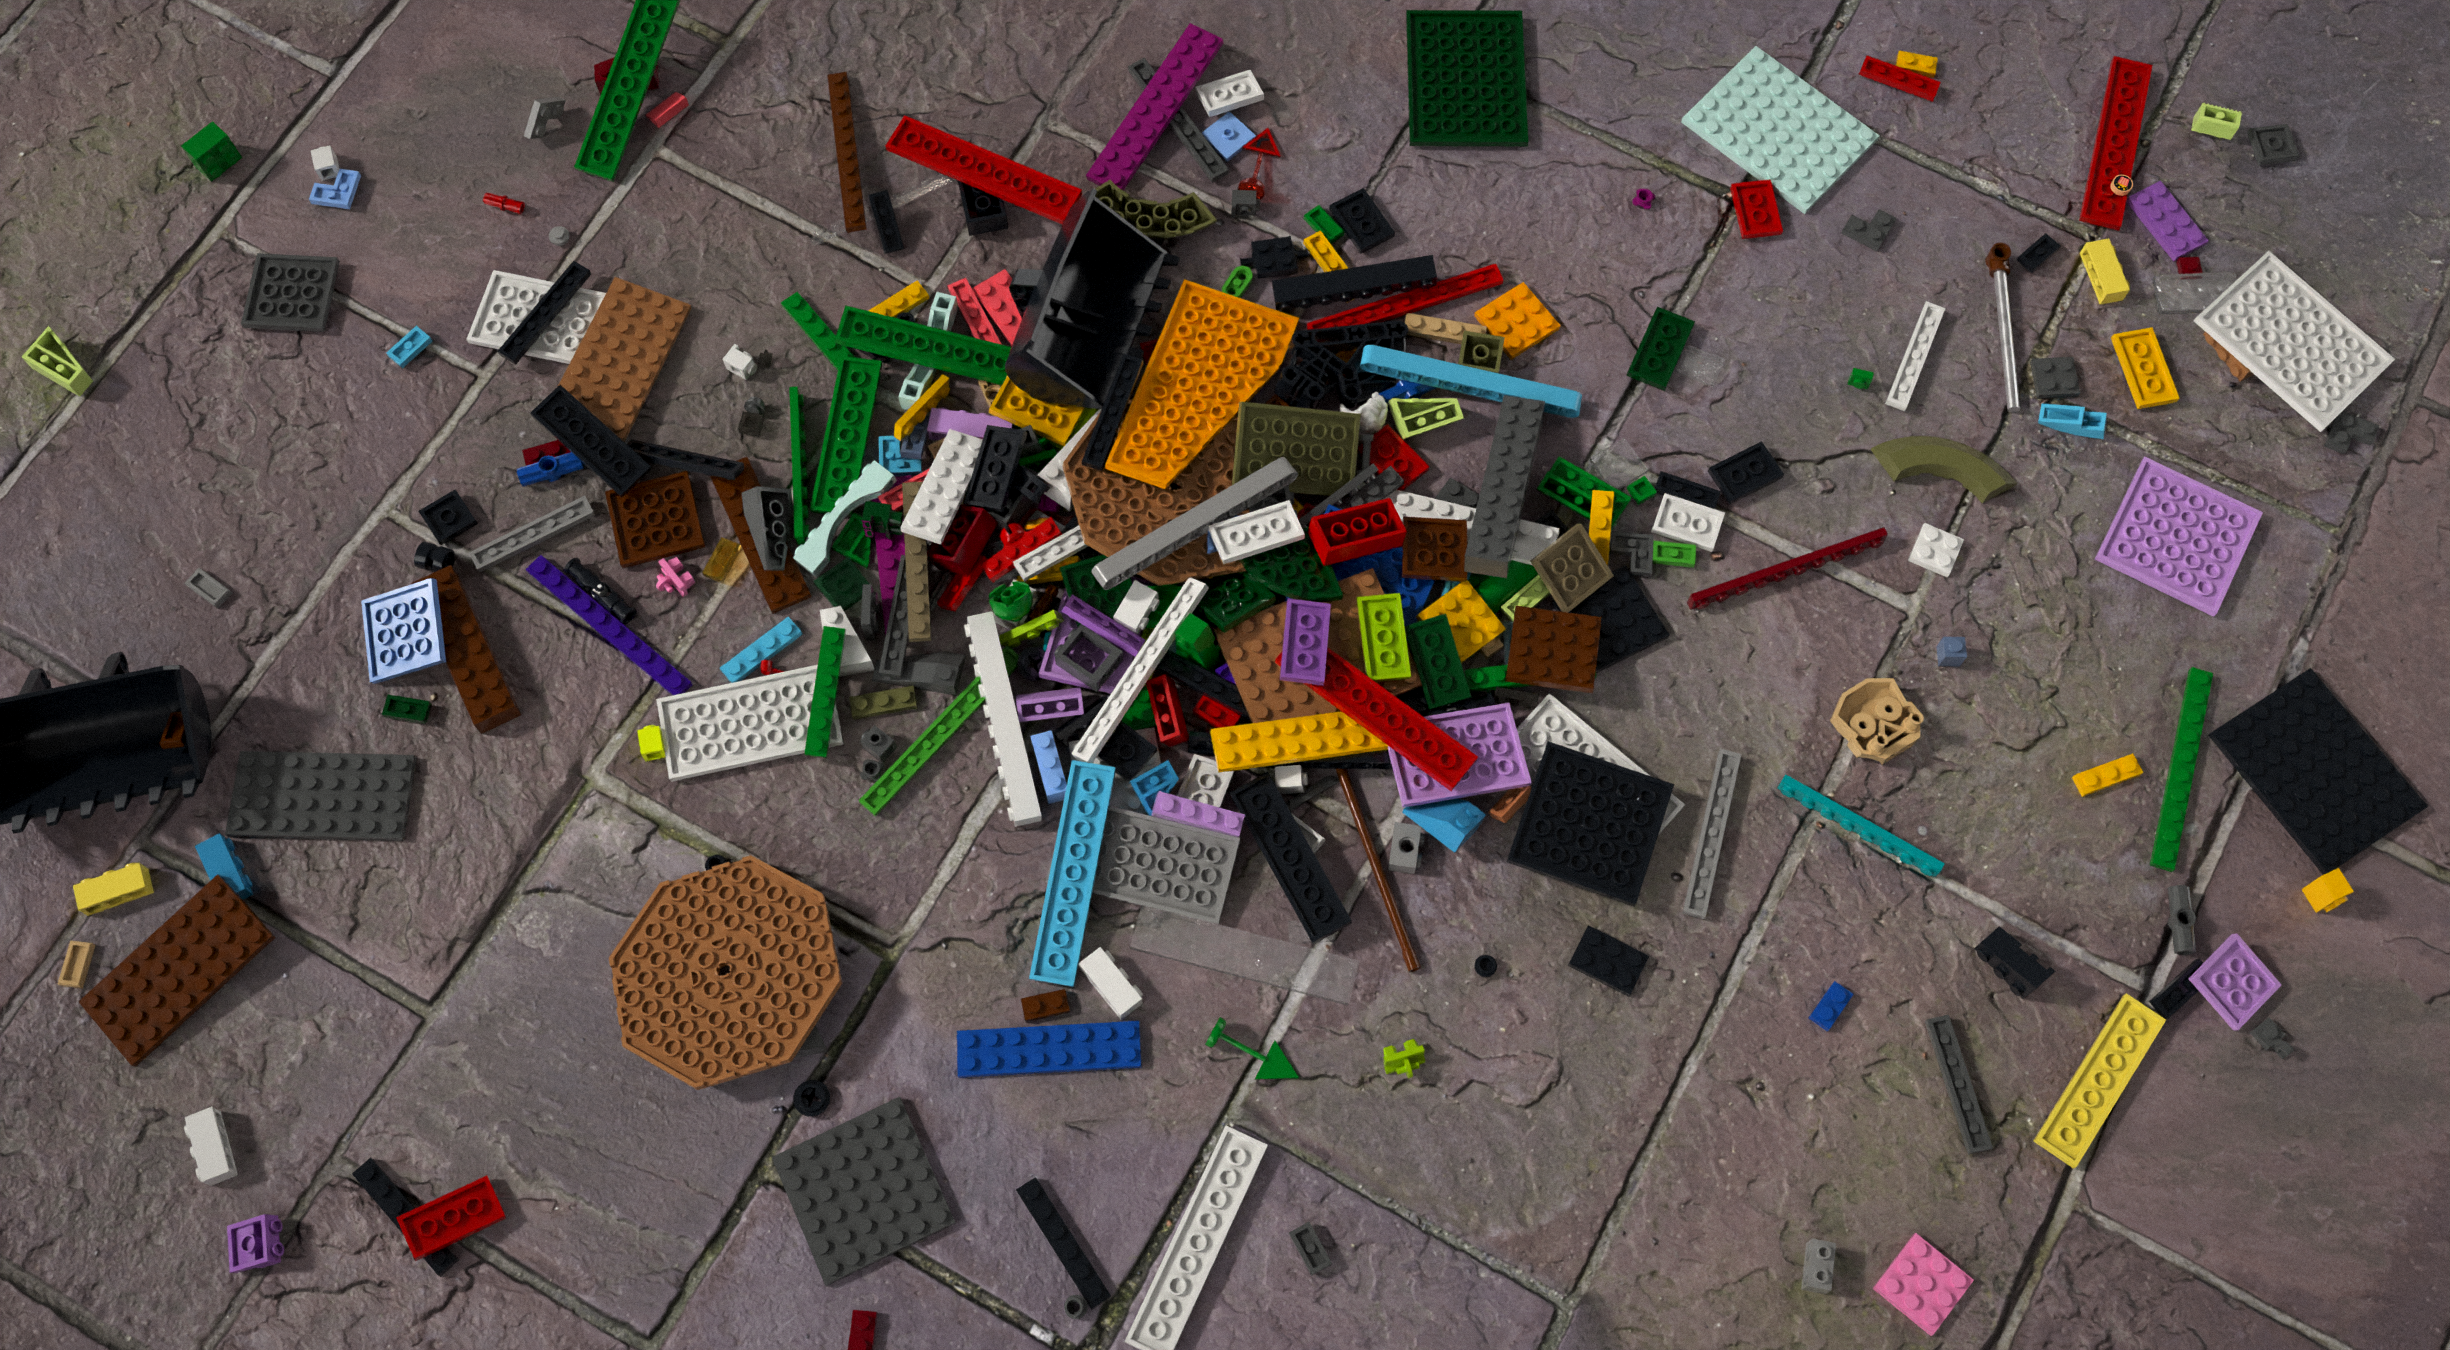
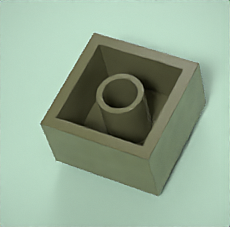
[1458,331,1505,373]

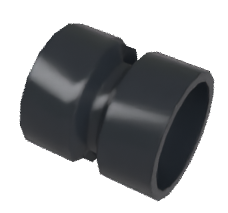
[414,541,455,572]

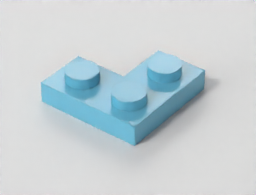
[879,435,922,476]

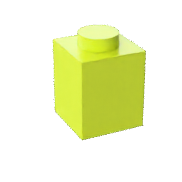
[637,725,666,761]

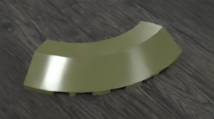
[1079,180,1217,238]
[1871,436,2017,504]

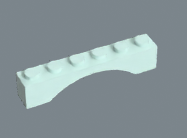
[898,292,959,410]
[793,460,897,578]

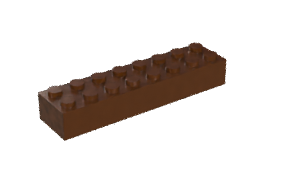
[411,565,522,734]

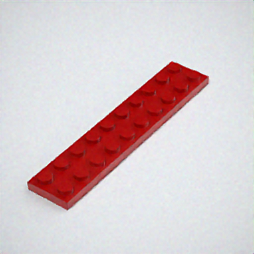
[2079,56,2153,231]
[885,115,1082,225]
[1275,647,1478,792]

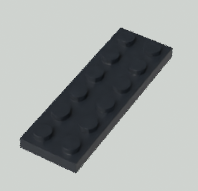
[530,385,652,498]

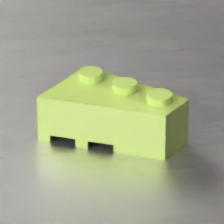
[22,326,93,396]
[1388,398,1464,440]

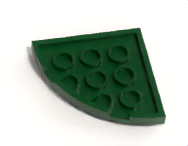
[1239,527,1343,602]

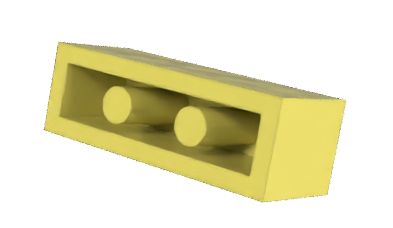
[2080,238,2130,305]
[73,863,154,916]

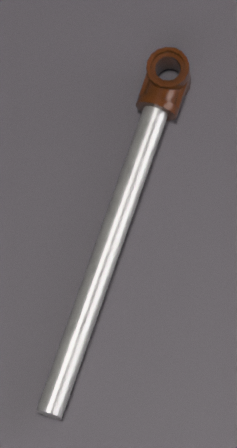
[1985,242,2020,412]

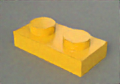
[1895,51,1938,78]

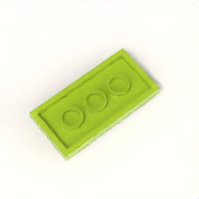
[1356,593,1411,682]

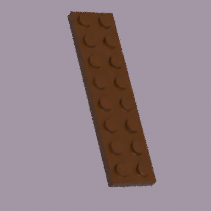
[710,456,812,614]

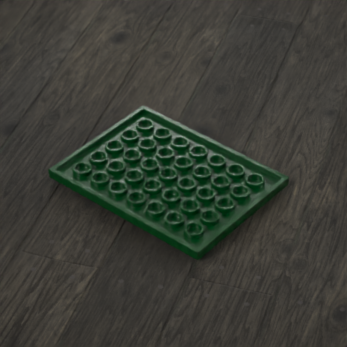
[1406,10,1528,147]

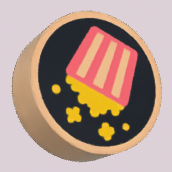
[2111,175,2133,196]

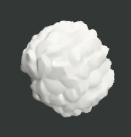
[1339,392,1388,434]

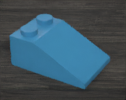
[1402,798,1486,853]

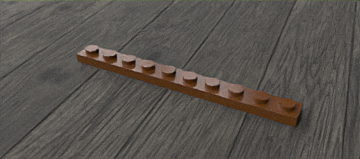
[827,72,867,233]

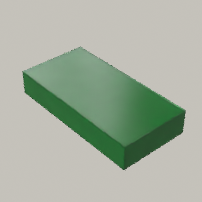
[1304,205,1345,244]

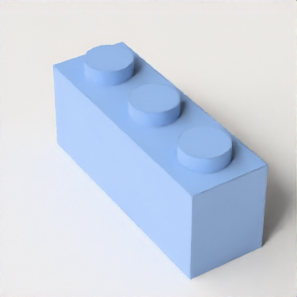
[1030,730,1067,804]

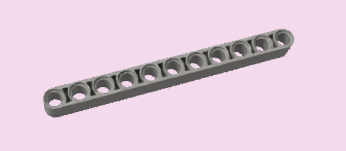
[1092,457,1298,590]

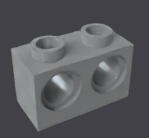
[1801,1239,1836,1294]

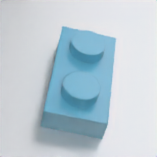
[386,326,432,369]

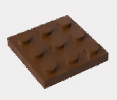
[1402,516,1467,582]

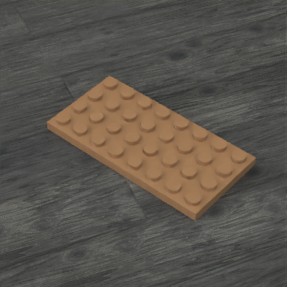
[558,277,691,442]

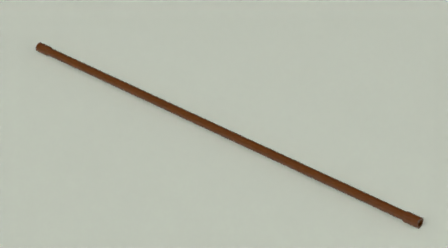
[1269,589,1421,973]

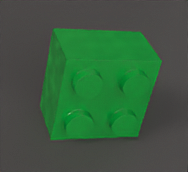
[181,121,242,182]

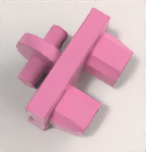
[656,557,695,597]

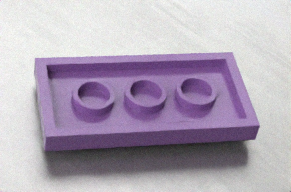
[2126,181,2209,262]
[1280,598,1331,686]

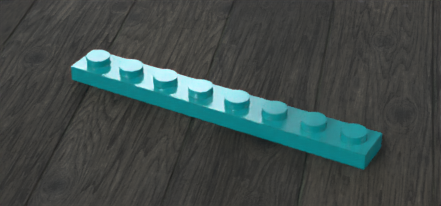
[1777,774,1945,877]

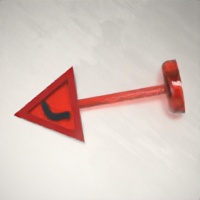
[1237,128,1281,199]

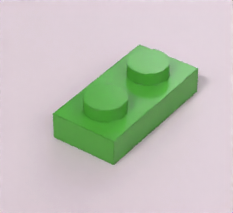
[1653,541,1696,568]

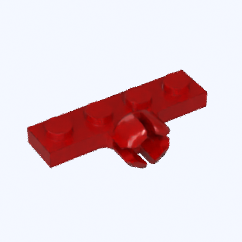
[981,517,1062,583]

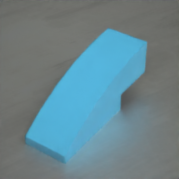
[2038,404,2107,439]

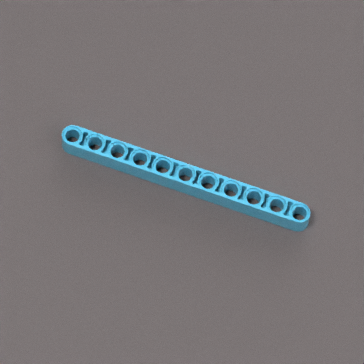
[1360,345,1582,418]

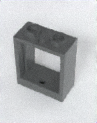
[1054,624,1123,692]

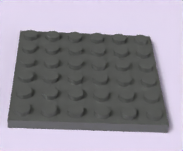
[772,1097,956,1286]

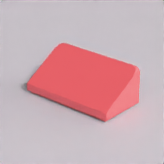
[646,92,689,128]

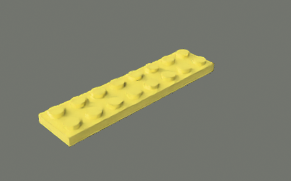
[2033,993,2166,1169]

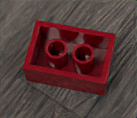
[927,505,998,575]

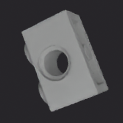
[1388,822,1425,874]

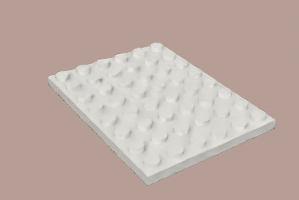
[2194,251,2395,432]

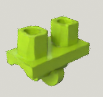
[1383,1039,1425,1078]

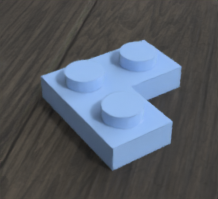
[309,169,361,209]

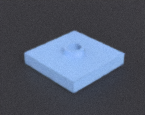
[1202,111,1256,162]

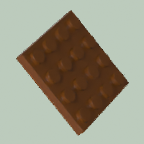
[605,471,705,569]
[1506,606,1601,694]

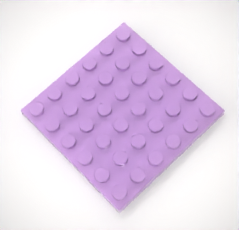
[2095,456,2263,617]

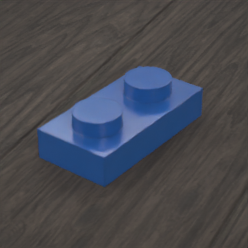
[1808,981,1854,1031]

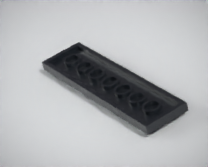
[1230,772,1353,945]

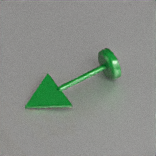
[1205,1017,1299,1080]

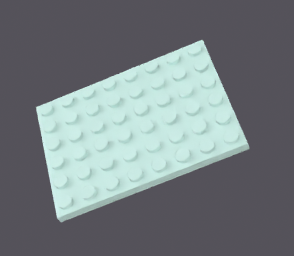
[1681,46,1880,214]

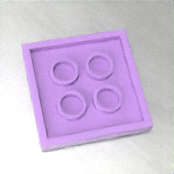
[2188,933,2281,1030]

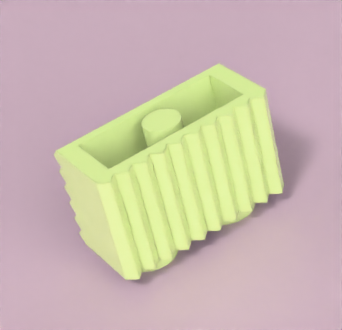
[2191,102,2242,140]

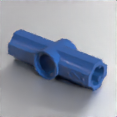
[1379,380,1437,410]
[517,452,584,487]

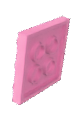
[1872,1233,1974,1336]

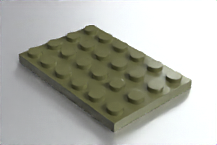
[1232,402,1361,497]

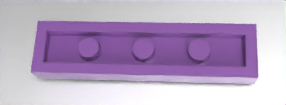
[1061,595,1146,657]

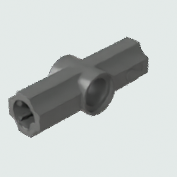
[2167,885,2196,955]

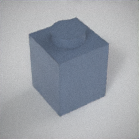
[1936,637,1967,667]

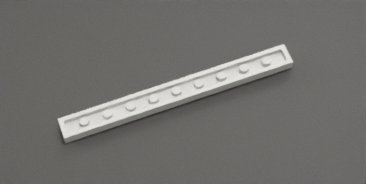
[1071,577,1209,763]

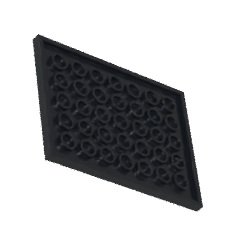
[2208,668,2428,875]

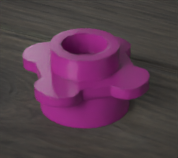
[1632,188,1655,210]

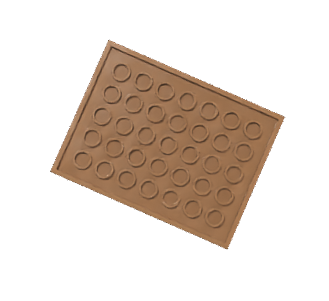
[1213,568,1422,723]

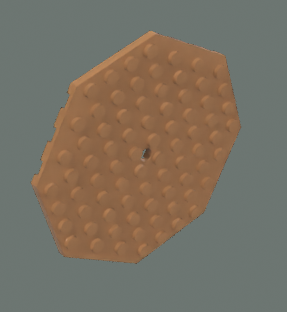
[1062,399,1249,586]
[609,855,842,1090]

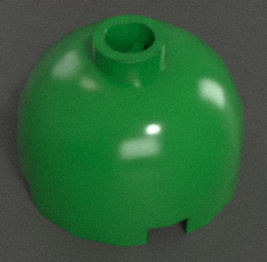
[989,581,1033,622]

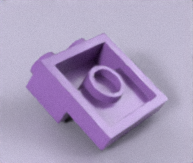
[227,1214,284,1273]

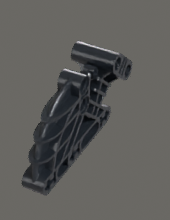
[1274,321,1408,409]

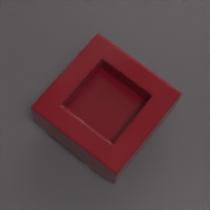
[2176,257,2203,279]

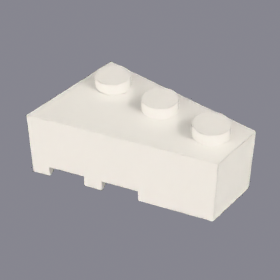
[820,606,874,677]

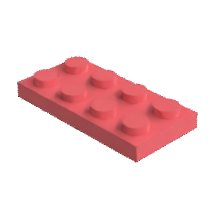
[972,269,1022,347]

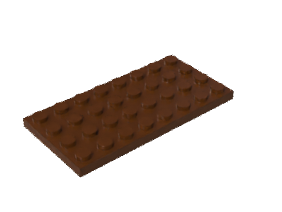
[78,874,275,1067]

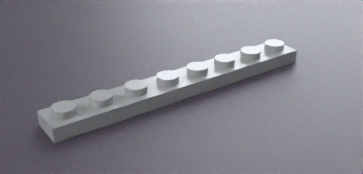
[1682,749,1741,919]

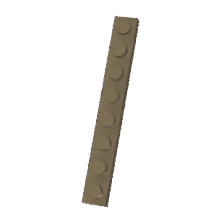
[902,482,931,642]

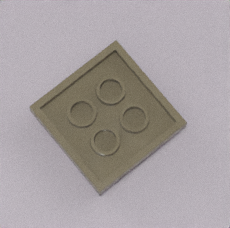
[1530,523,1614,613]

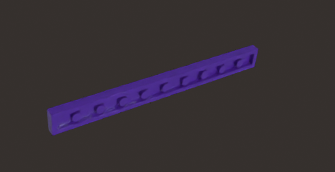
[525,555,693,696]

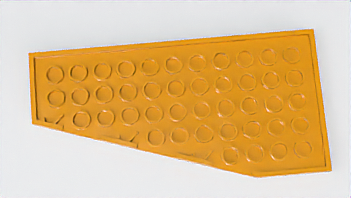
[1105,279,1299,489]

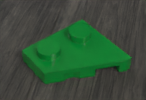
[832,513,871,569]

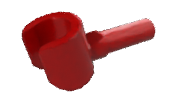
[761,660,785,676]

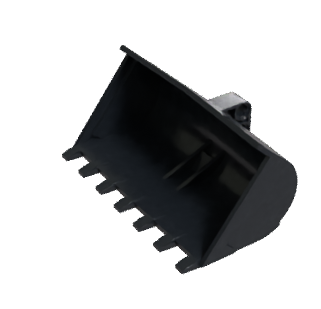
[1005,188,1180,409]

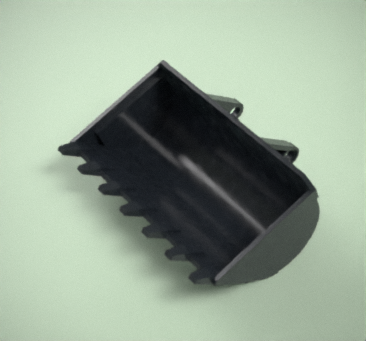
[0,652,212,834]

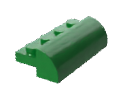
[1537,456,1632,531]
[1469,560,1538,614]

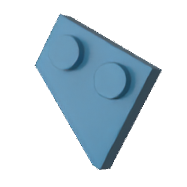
[1129,760,1179,816]

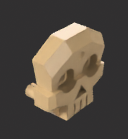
[1830,678,1924,765]

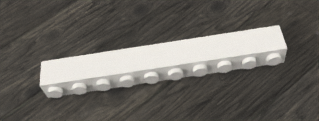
[964,611,1042,827]

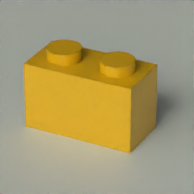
[2301,868,2354,913]

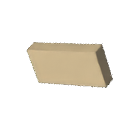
[58,941,96,989]

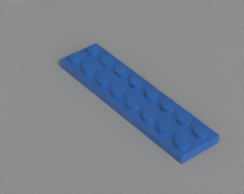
[957,1021,1141,1078]

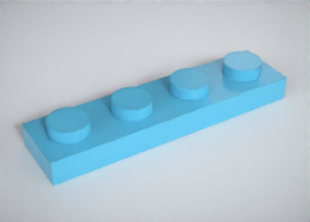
[720,616,803,683]

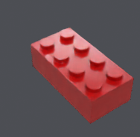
[1308,498,1407,566]

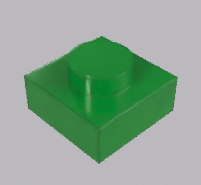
[1847,368,1874,389]
[1627,476,1657,505]

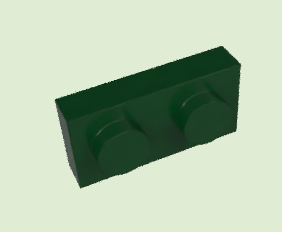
[382,694,432,724]

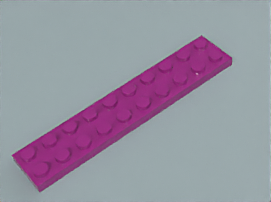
[1086,23,1224,191]

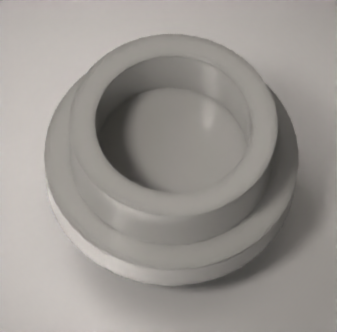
[549,226,569,246]

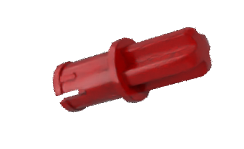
[483,192,525,215]

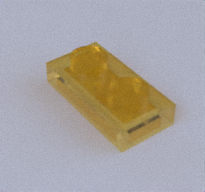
[702,537,742,583]

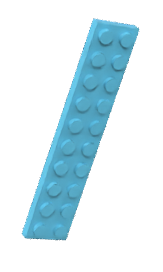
[1029,760,1116,987]

